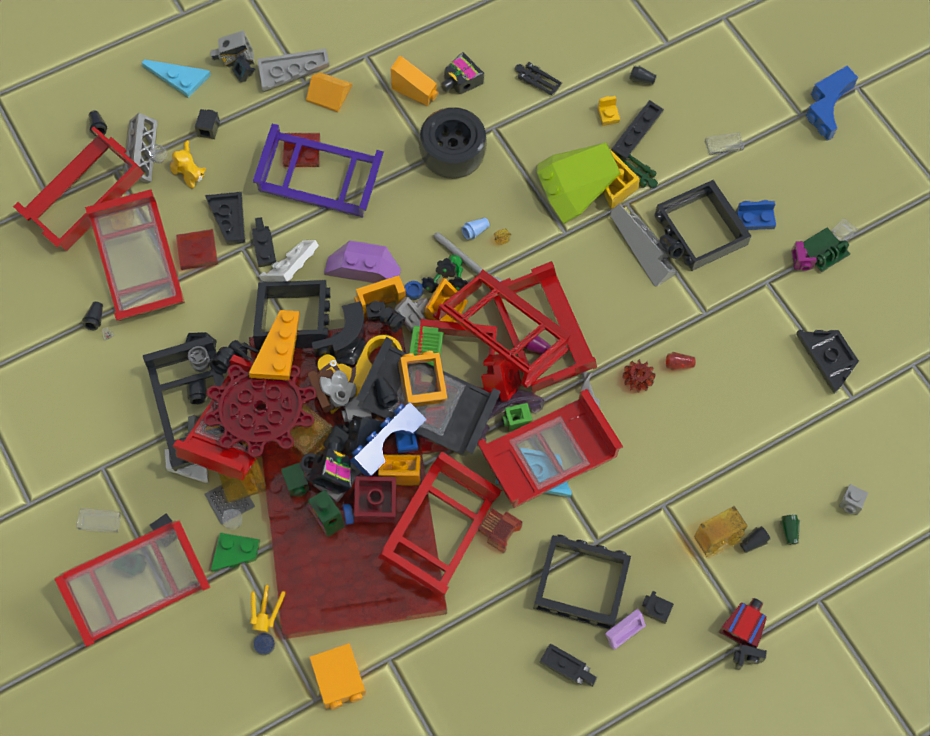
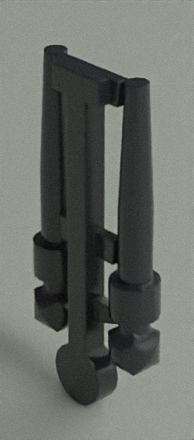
[515,62,562,96]

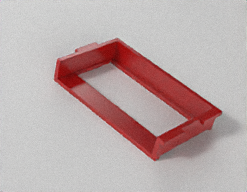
[13,127,144,251]
[490,261,597,394]

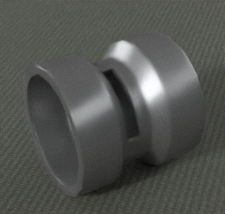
[188,346,210,372]

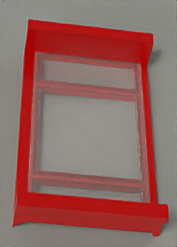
[85,189,185,321]
[54,520,211,647]

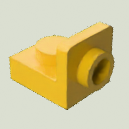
[597,96,620,126]

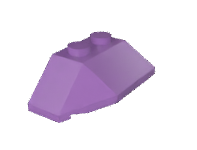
[324,241,401,283]

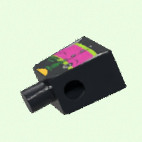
[441,52,484,94]
[309,442,352,494]

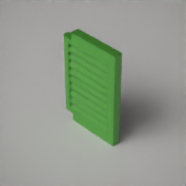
[410,326,444,371]

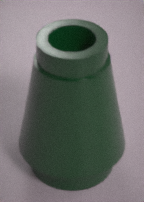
[780,515,800,545]

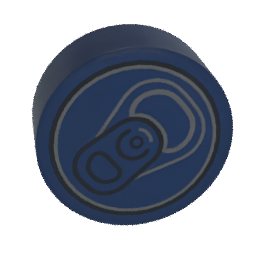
[254,633,275,655]

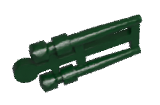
[621,155,658,188]

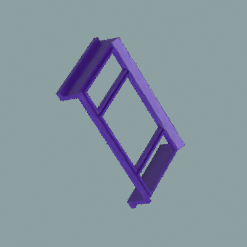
[253,123,384,218]

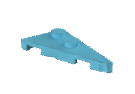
[142,60,211,98]

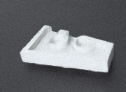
[259,240,319,282]

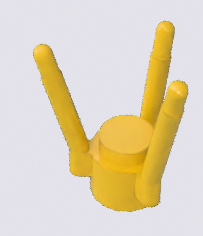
[250,585,285,632]

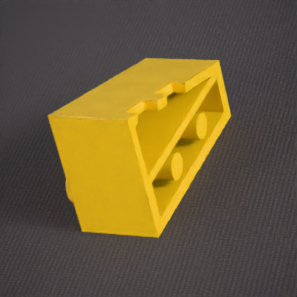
[603,150,640,210]

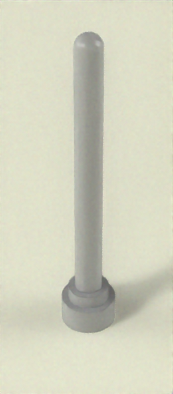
[434,232,502,289]

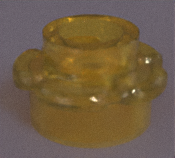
[494,229,511,245]

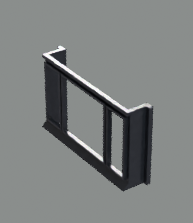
[143,336,243,471]

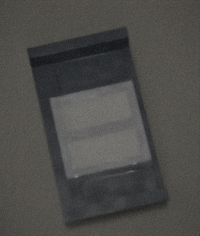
[356,337,501,457]

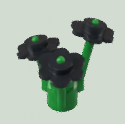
[422,254,468,293]

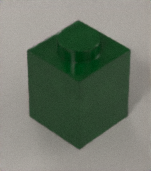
[281,463,310,497]

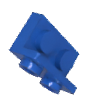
[736,200,776,230]

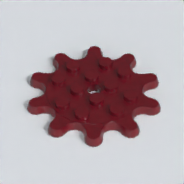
[203,365,317,458]

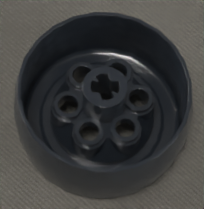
[419,107,487,178]

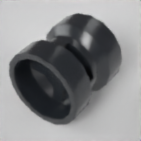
[379,306,406,333]
[210,347,237,374]

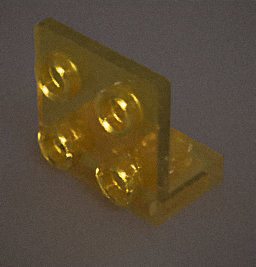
[218,460,266,502]

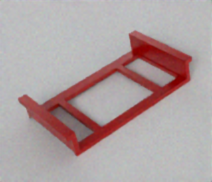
[433,269,571,388]
[377,452,502,597]

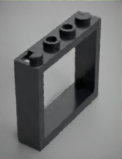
[655,180,752,271]
[253,280,331,350]
[533,534,631,630]

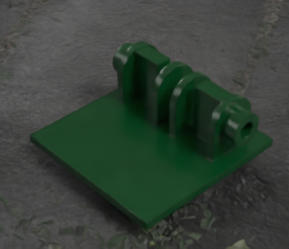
[803,227,850,272]

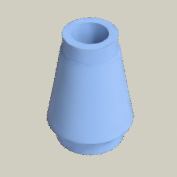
[461,217,490,240]

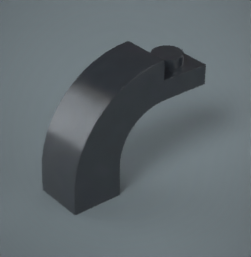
[312,301,365,359]

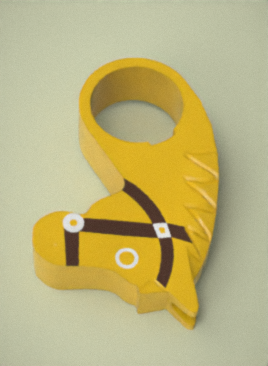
[318,335,402,414]

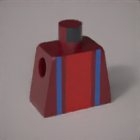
[719,598,767,648]

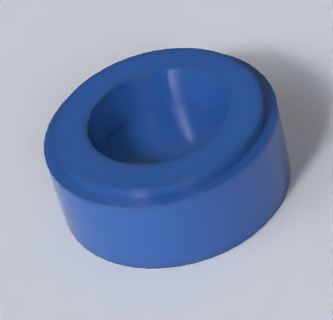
[405,281,423,300]
[342,504,354,525]

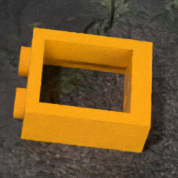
[398,351,448,407]

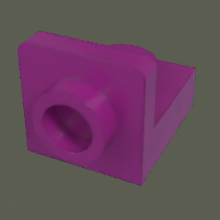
[791,241,817,271]

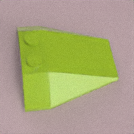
[537,143,621,224]

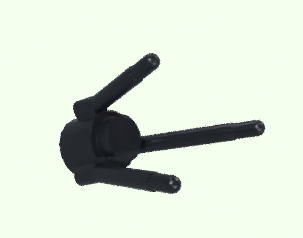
[228,340,260,362]

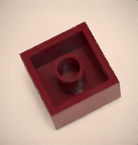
[354,476,396,523]

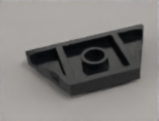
[796,330,859,394]

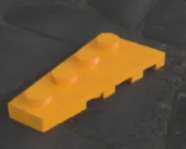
[249,310,300,380]

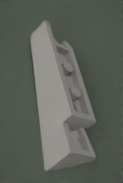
[610,204,677,286]

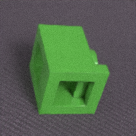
[502,403,533,431]

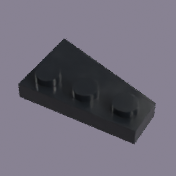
[205,192,246,244]

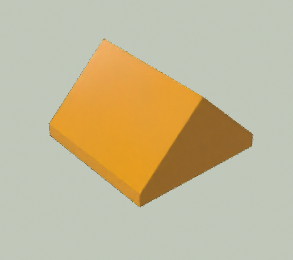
[306,72,352,112]
[425,278,468,322]
[379,455,420,485]

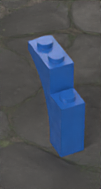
[806,65,859,141]

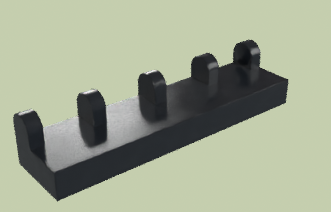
[611,100,664,161]

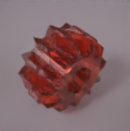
[622,359,656,393]

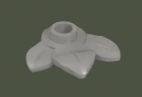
[319,370,357,407]

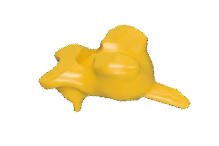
[170,140,206,188]

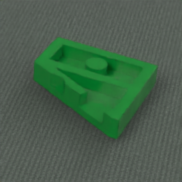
[211,533,260,572]

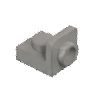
[839,484,868,515]

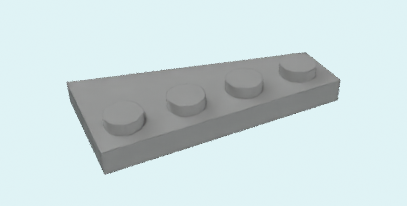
[257,49,329,91]

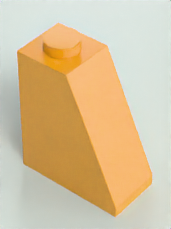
[391,56,438,106]

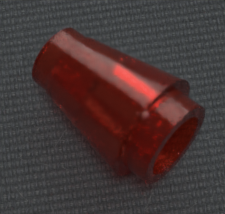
[666,352,696,371]

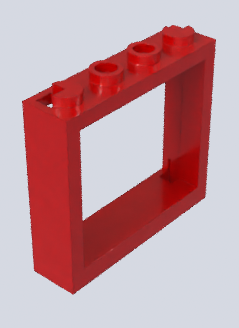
[414,319,497,395]

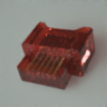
[478,508,523,553]

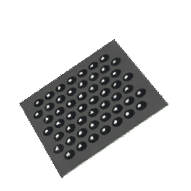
[205,478,255,525]

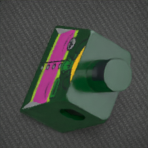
[308,490,345,538]

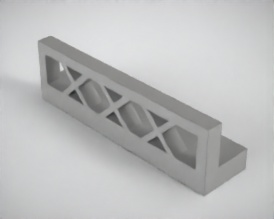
[124,113,157,184]

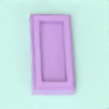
[605,609,646,650]

